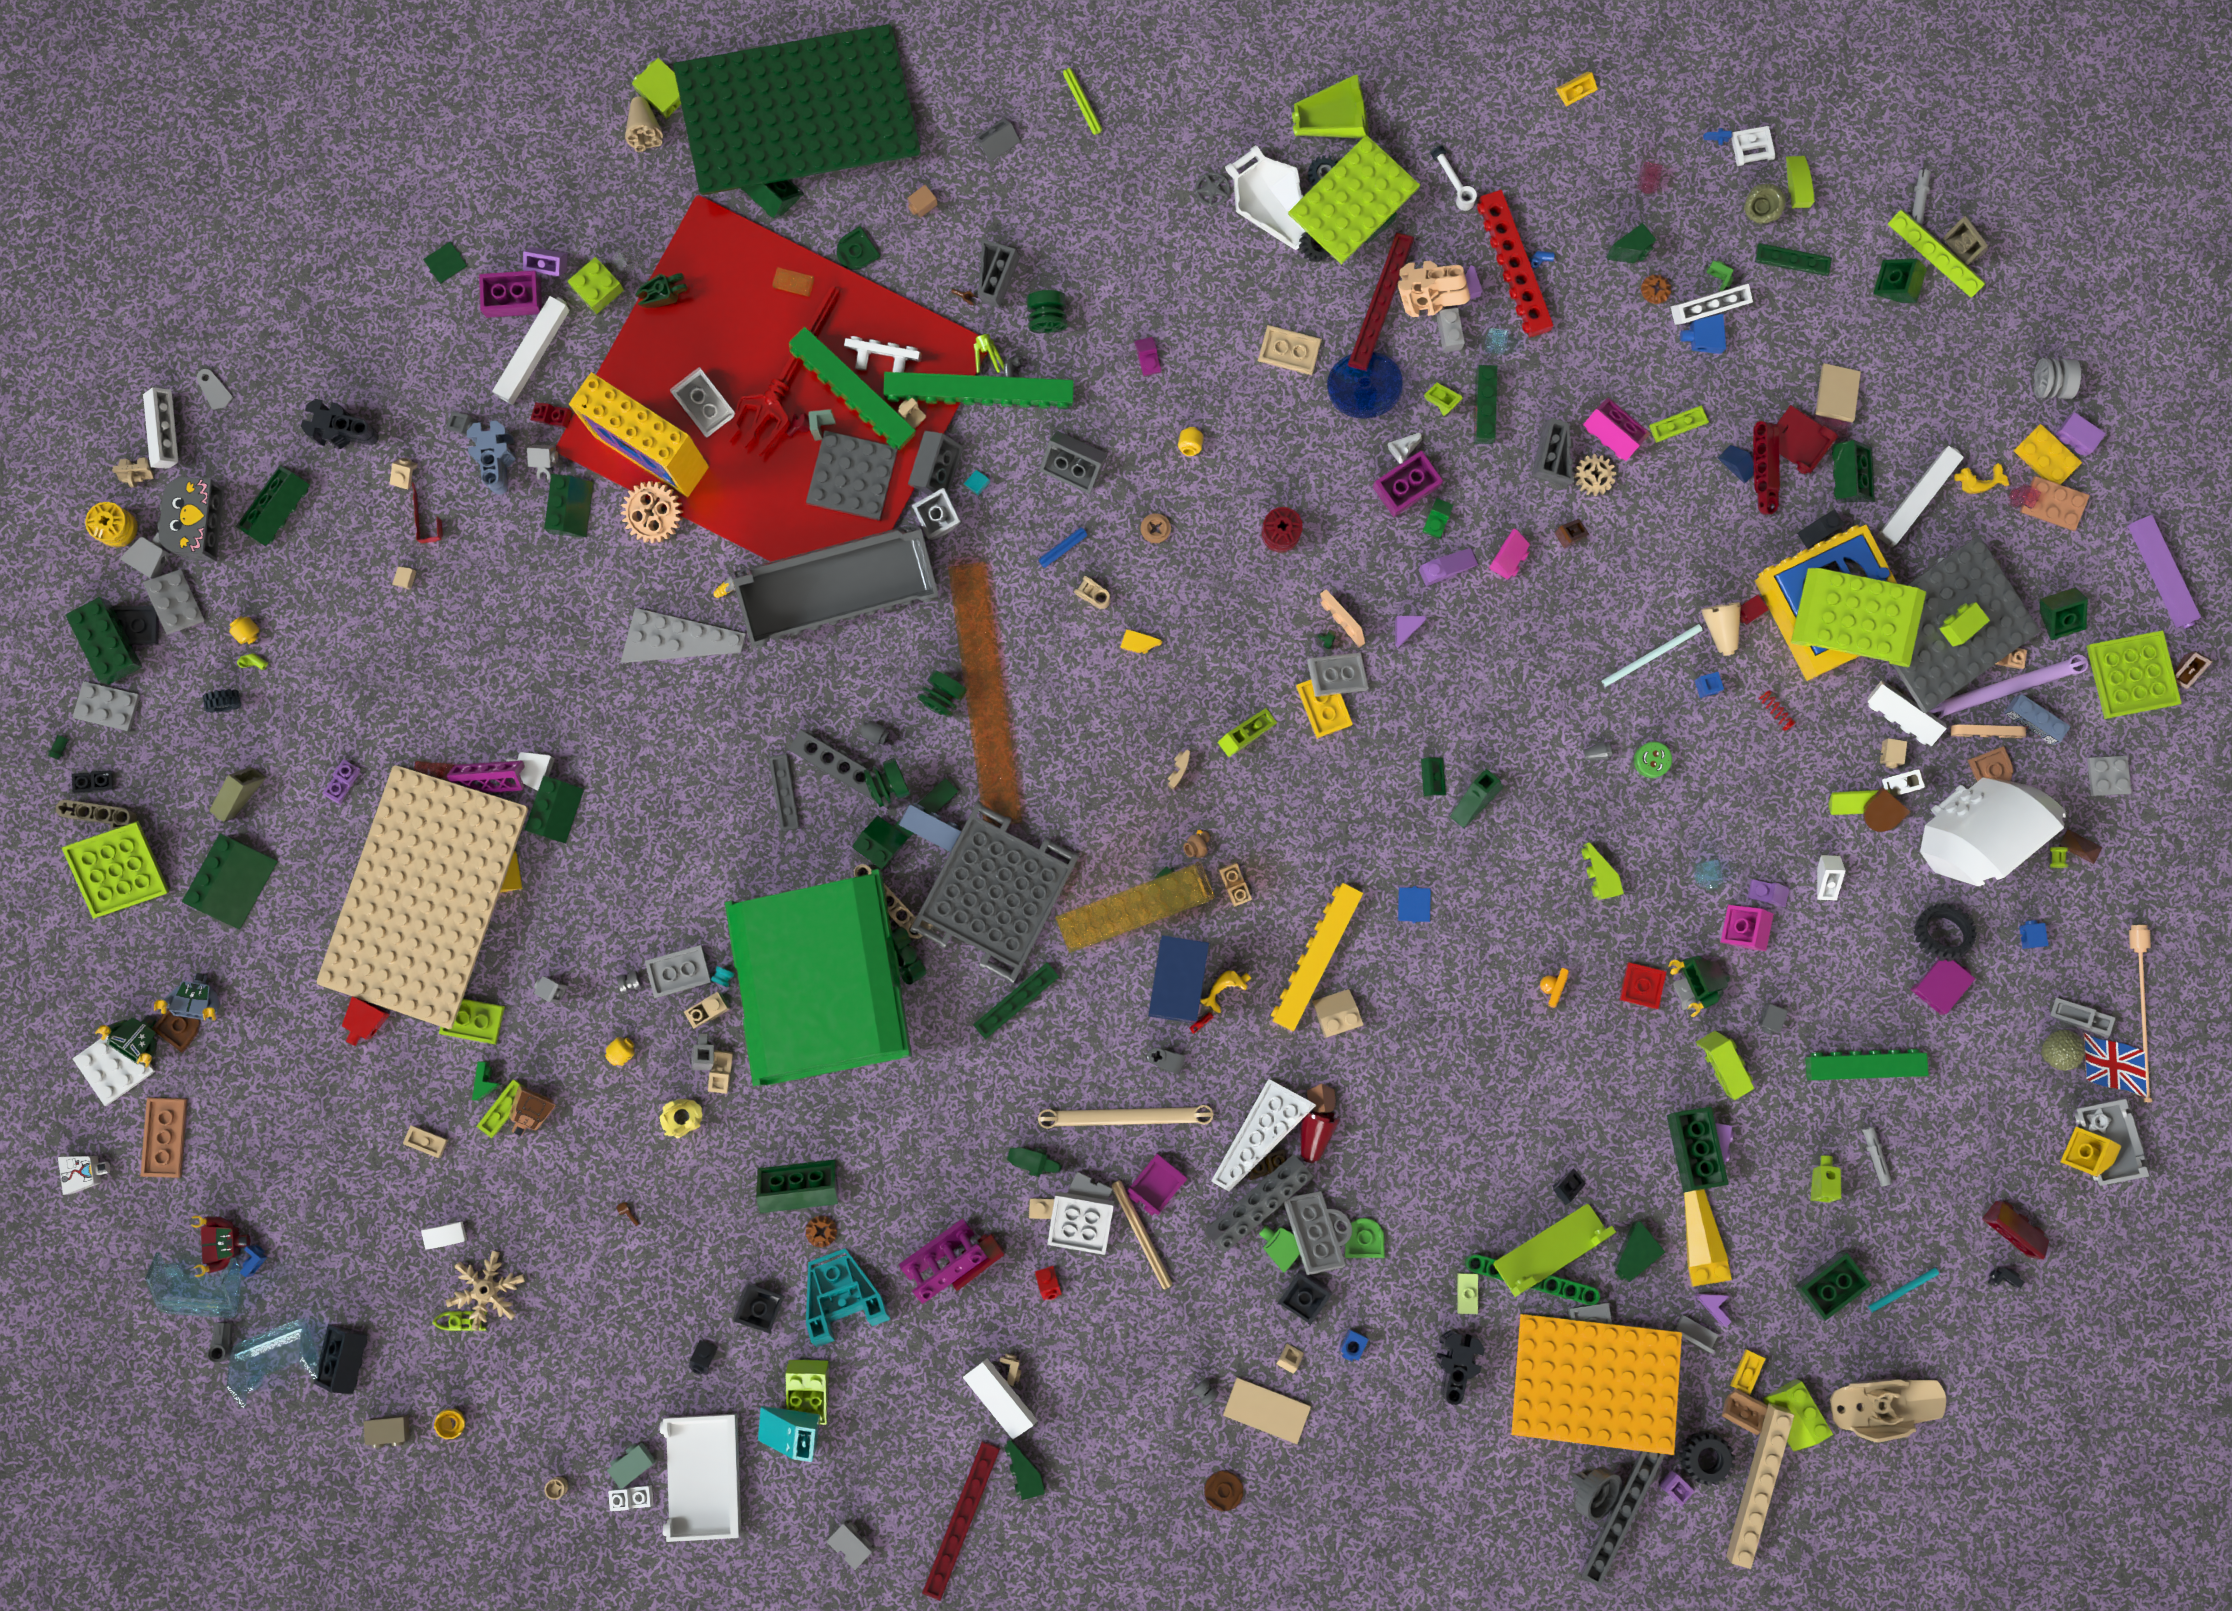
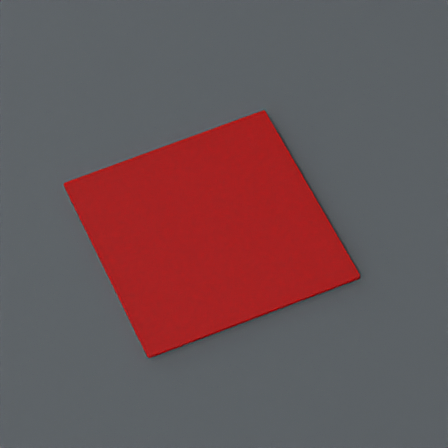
[556,195,988,562]

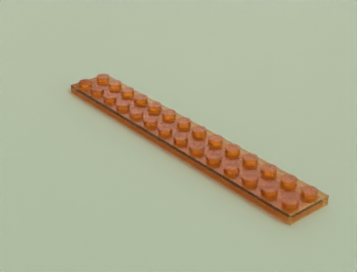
[948,562,1022,827]

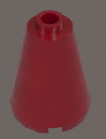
[1300,1111,1340,1164]

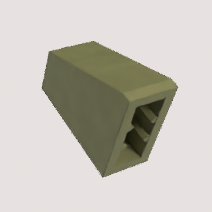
[209,767,266,822]

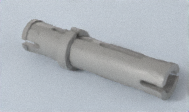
[1912,170,1931,226]
[1862,1126,1893,1186]

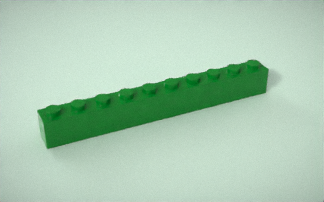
[884,372,1073,409]

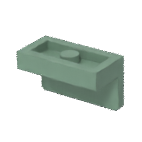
[809,410,836,441]

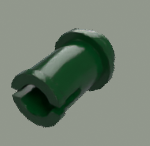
[47,735,70,760]

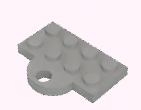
[1284,1191,1352,1275]

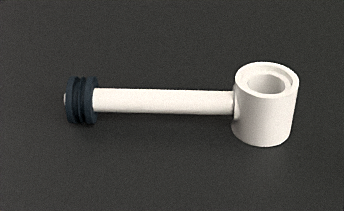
[1430,145,1477,211]

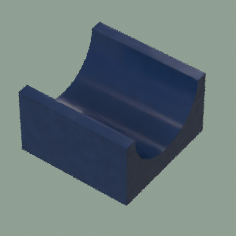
[1148,935,1209,1024]

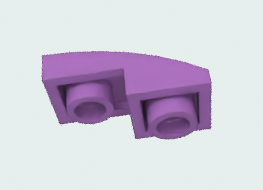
[322,759,360,804]

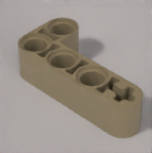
[56,800,137,831]

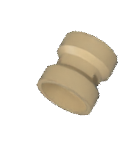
[545,1476,568,1500]

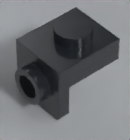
[1988,1267,2025,1289]
[689,1340,718,1375]

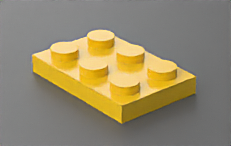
[2013,424,2082,485]
[1296,680,1353,739]

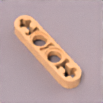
[1950,725,2026,738]

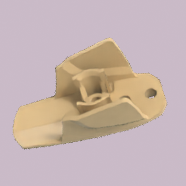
[1829,1379,1946,1442]

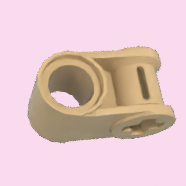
[1074,576,1110,609]

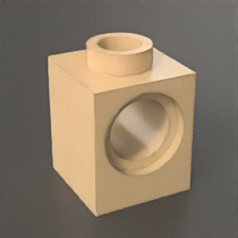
[1880,738,1907,769]

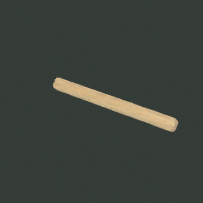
[1111,1180,1172,1289]

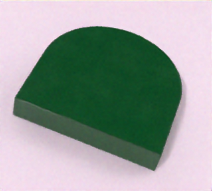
[836,226,881,270]

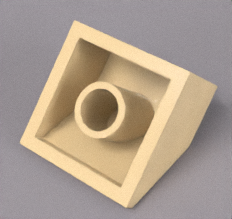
[1312,989,1363,1038]

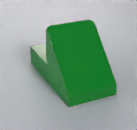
[1422,498,1453,539]
[472,1061,502,1101]

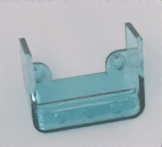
[145,1252,242,1318]
[226,1319,319,1408]

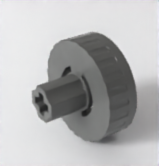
[1571,1466,1622,1522]

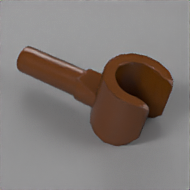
[951,288,977,306]
[616,1202,640,1226]

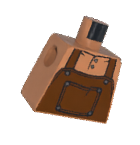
[509,1085,555,1136]

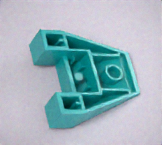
[806,1248,891,1348]

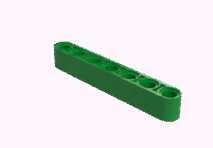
[1465,1253,1600,1305]

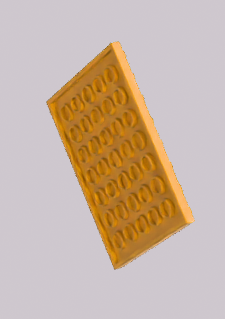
[1511,1314,1682,1455]

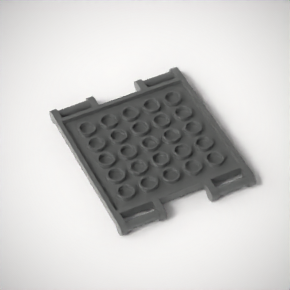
[910,801,1080,984]

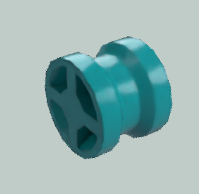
[711,966,735,988]

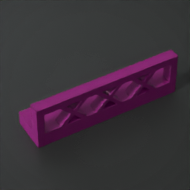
[447,760,525,793]

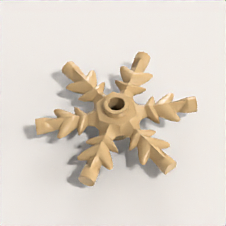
[446,1251,525,1331]

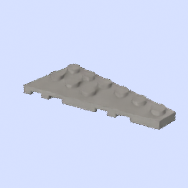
[621,608,746,663]

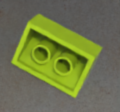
[1762,1379,1833,1452]

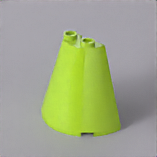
[1292,74,1369,139]

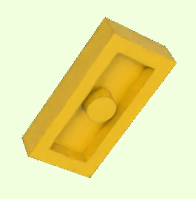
[1730,1349,1766,1395]

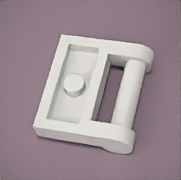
[1731,126,1775,166]

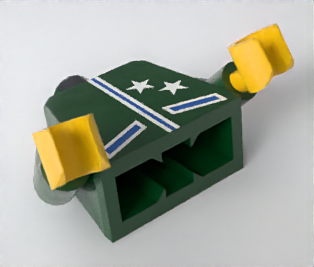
[1668,956,1730,1017]
[95,1015,157,1068]

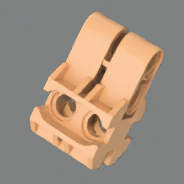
[1398,261,1470,317]

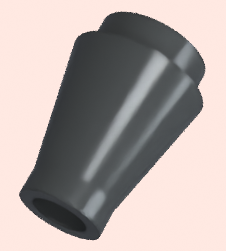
[1583,741,1613,761]

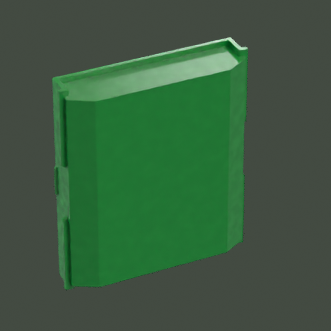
[725,869,912,1086]

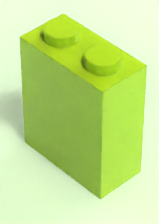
[632,58,681,119]

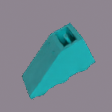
[758,1406,820,1462]

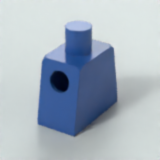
[1680,314,1726,354]

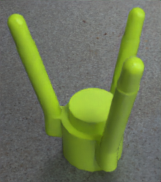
[973,334,1004,373]

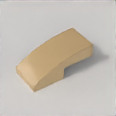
[708,1050,734,1094]

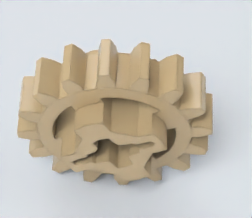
[1574,454,1616,496]

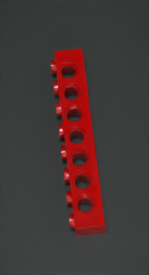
[1477,189,1554,338]

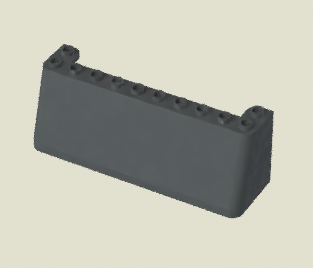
[730,524,938,648]

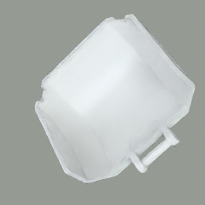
[1920,778,2066,886]

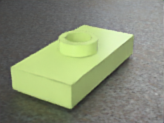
[1457,1273,1478,1314]

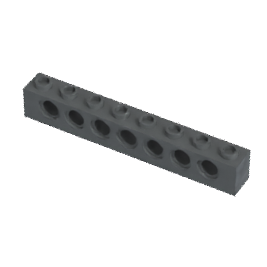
[1580,1451,1665,1587]

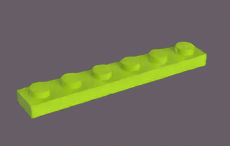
[1888,209,1986,298]

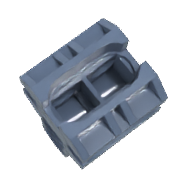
[467,421,516,495]

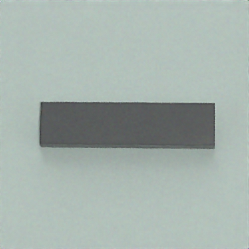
[768,754,800,832]

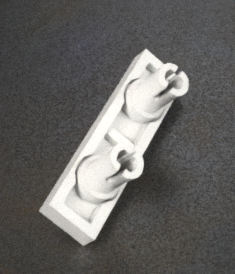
[844,336,922,373]

